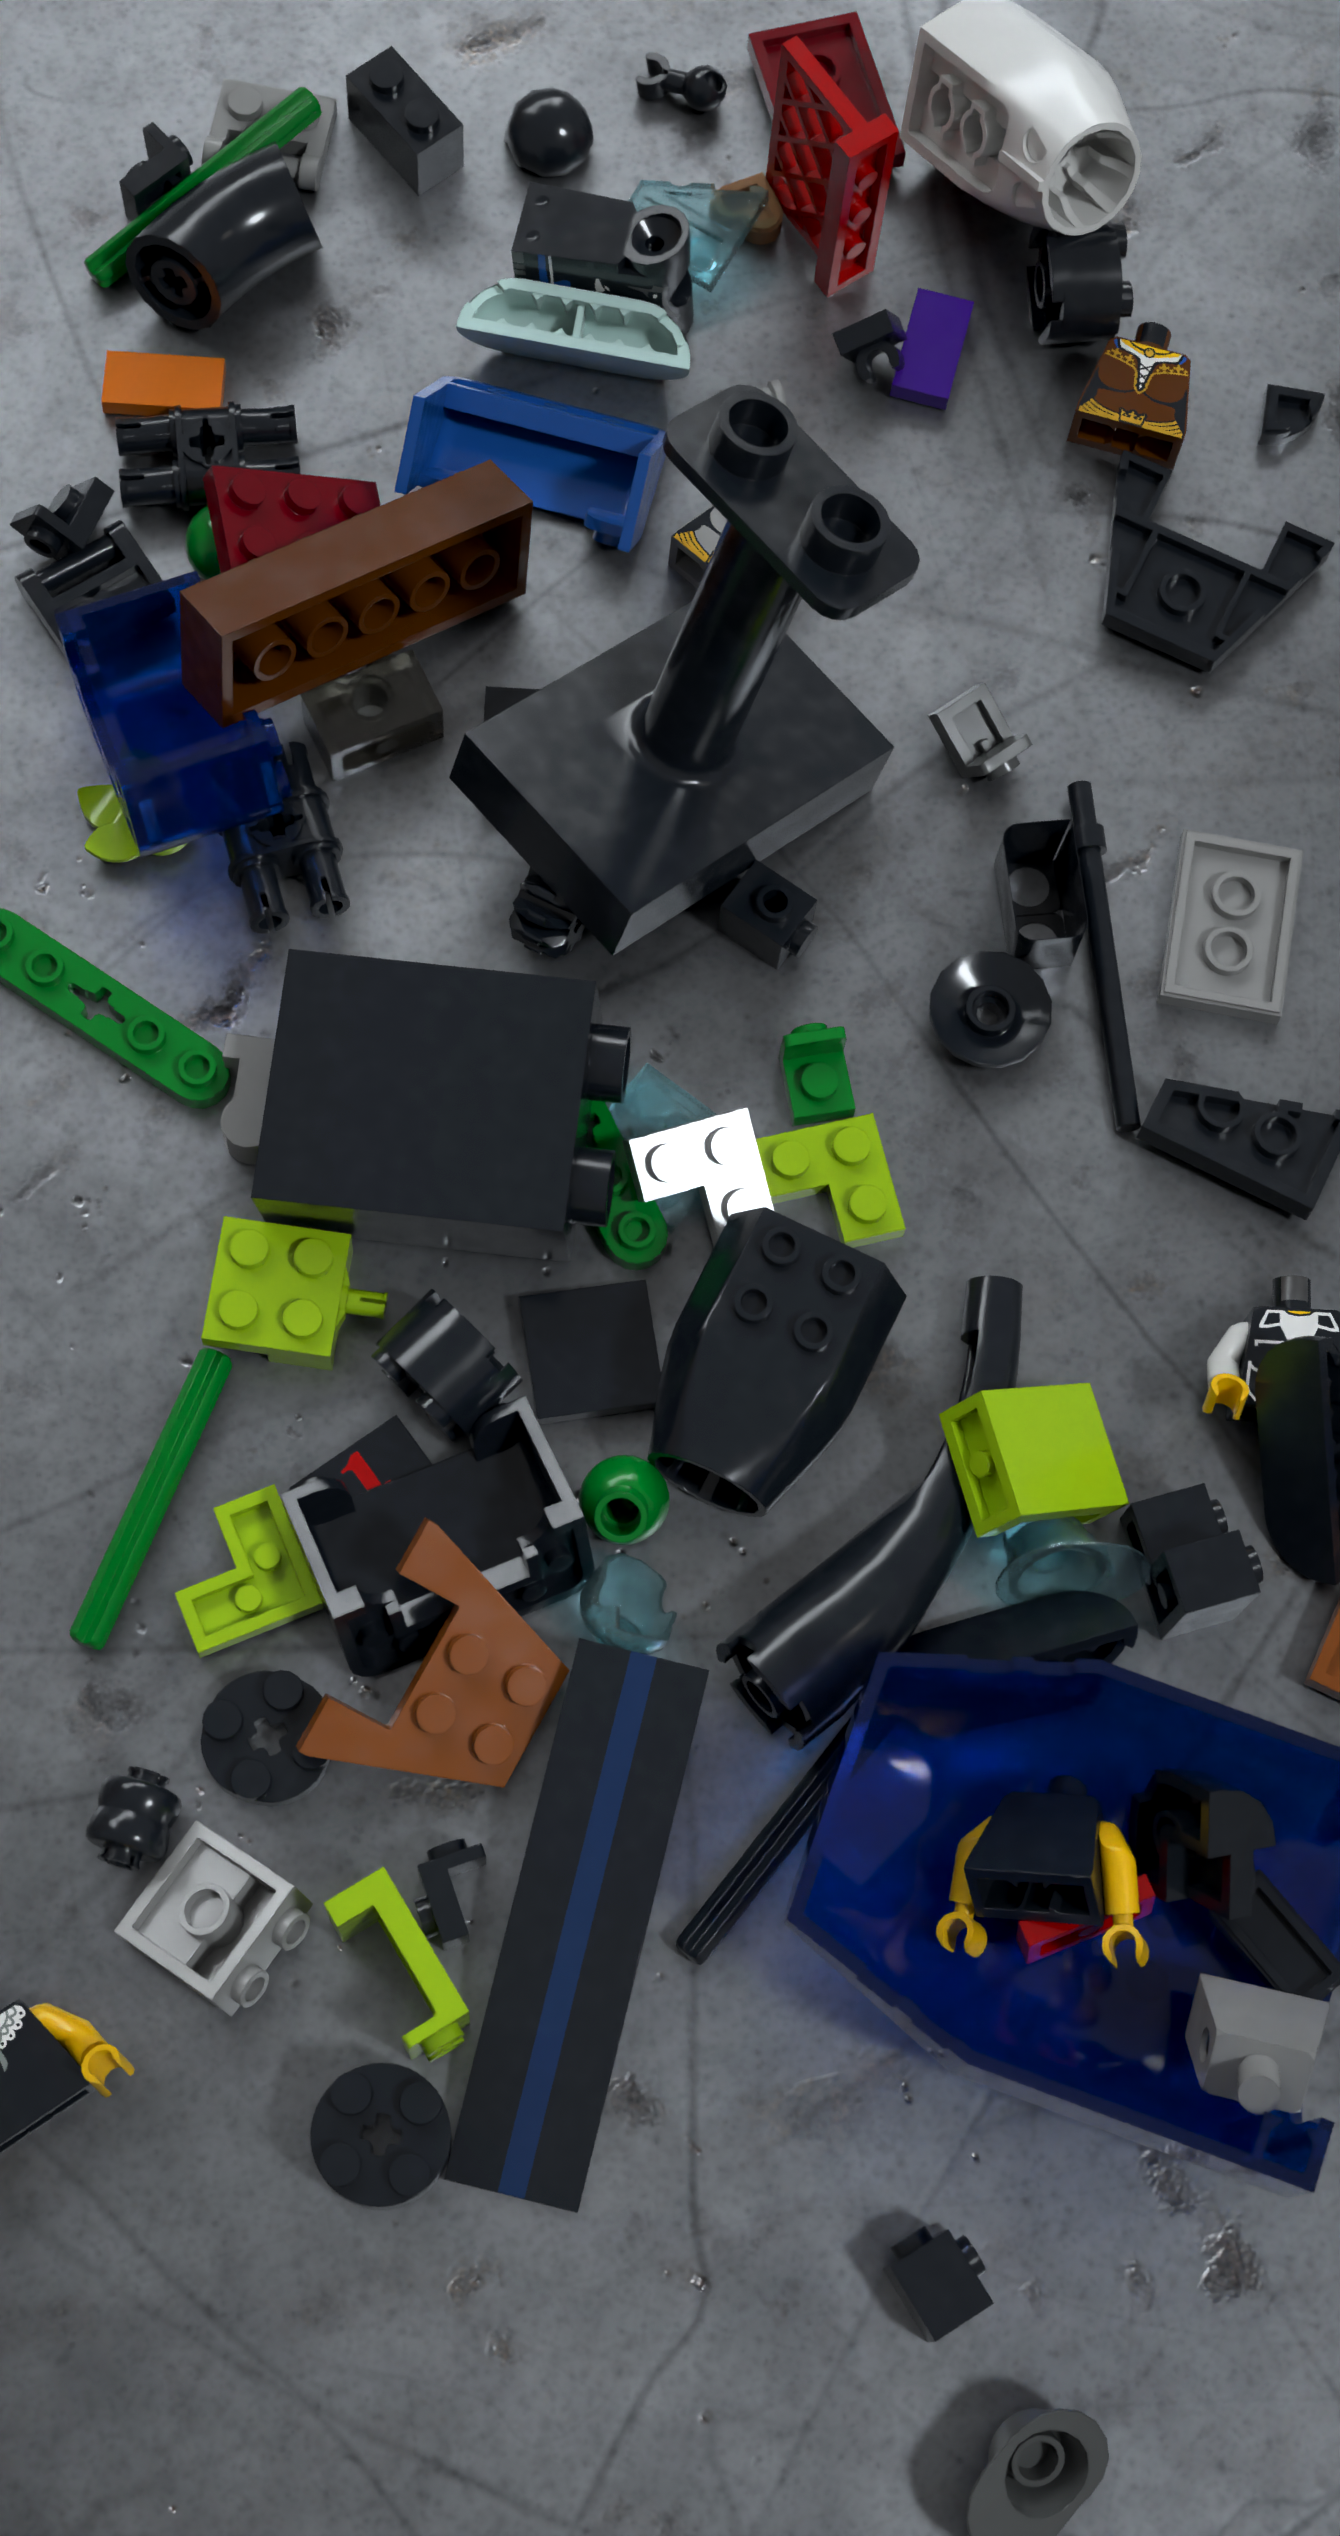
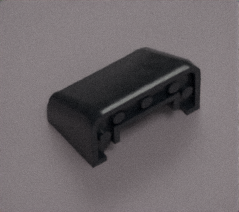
[280,1396,595,1677]

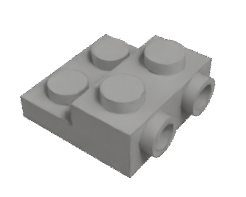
[114,1820,313,2017]

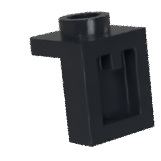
[119,122,193,221]
[10,477,115,560]

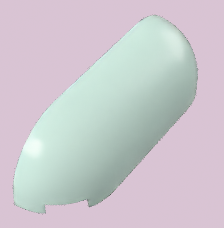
[456,278,690,380]

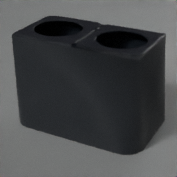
[994,819,1088,969]

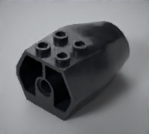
[648,1207,907,1517]

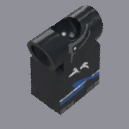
[511,181,694,335]

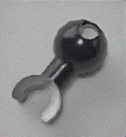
[635,53,727,112]

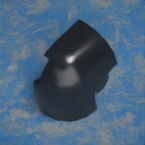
[1128,1767,1276,1920]

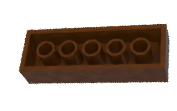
[180,460,533,729]

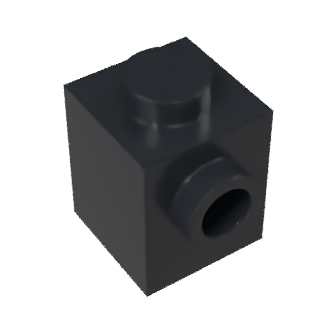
[717,859,818,970]
[883,2226,994,2342]

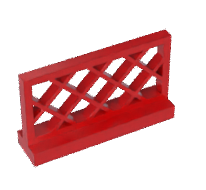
[765,36,899,298]

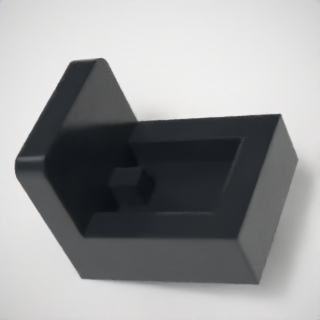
[414,1839,486,1951]

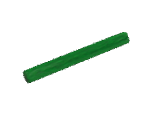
[84,87,322,288]
[69,1347,232,1650]

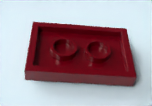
[747,11,906,168]
[203,465,381,573]

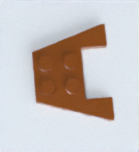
[296,1517,570,1787]

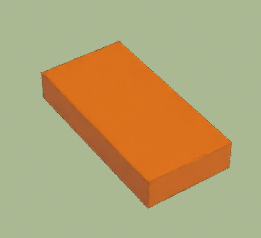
[101,350,226,416]

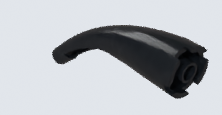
[716,1275,1023,1750]

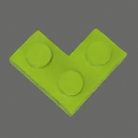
[756,1113,906,1248]
[175,1484,324,1658]

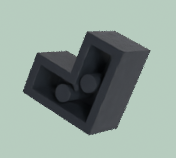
[1120,1483,1263,1640]

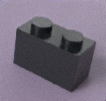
[346,46,464,196]

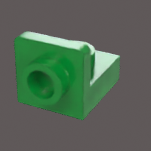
[778,1023,856,1127]

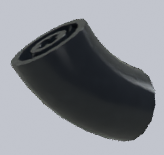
[125,141,323,330]

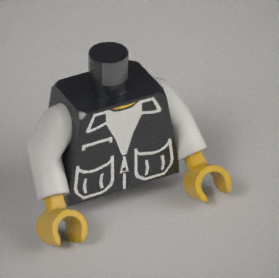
[1202,1275,1340,1422]

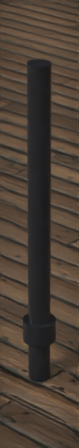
[1067,781,1141,1132]

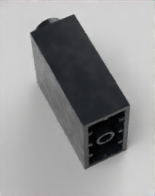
[251,949,632,1262]

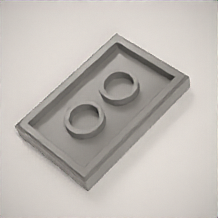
[1156,829,1303,1025]

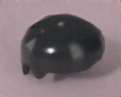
[504,87,593,177]

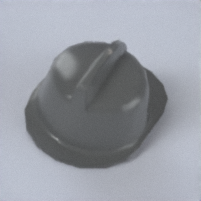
[966,2408,1109,2536]

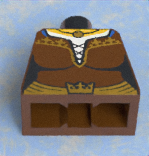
[1067,322,1191,470]

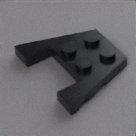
[1102,450,1334,673]

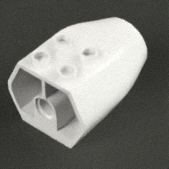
[899,0,1142,236]

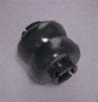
[86,1766,182,1871]

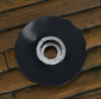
[929,951,1052,1068]

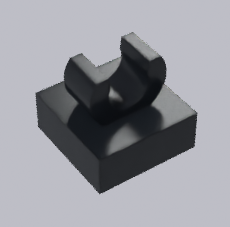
[832,309,907,384]

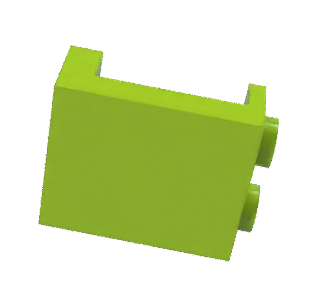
[938,1383,1129,1538]
[323,1866,470,2062]

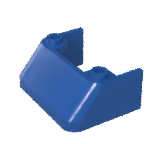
[394,376,666,552]

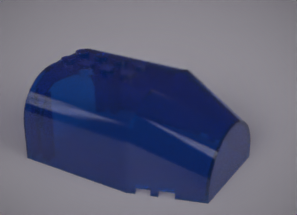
[783,1652,1340,2198]

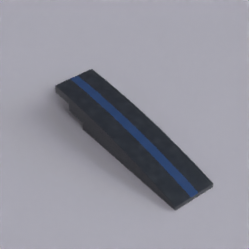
[444,1638,709,2213]

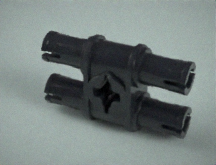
[115,401,301,511]
[209,741,350,934]

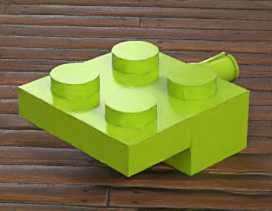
[201,1216,388,1371]

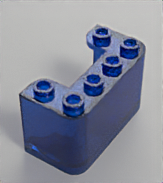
[54,571,292,858]

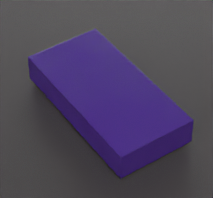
[890,288,974,410]

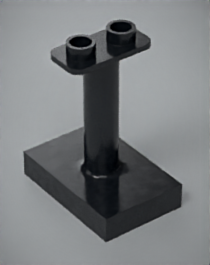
[449,385,920,956]

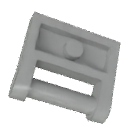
[202,78,337,192]

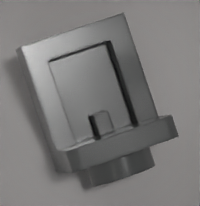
[928,683,1032,781]

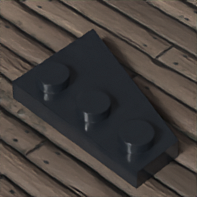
[1136,1078,1340,1220]

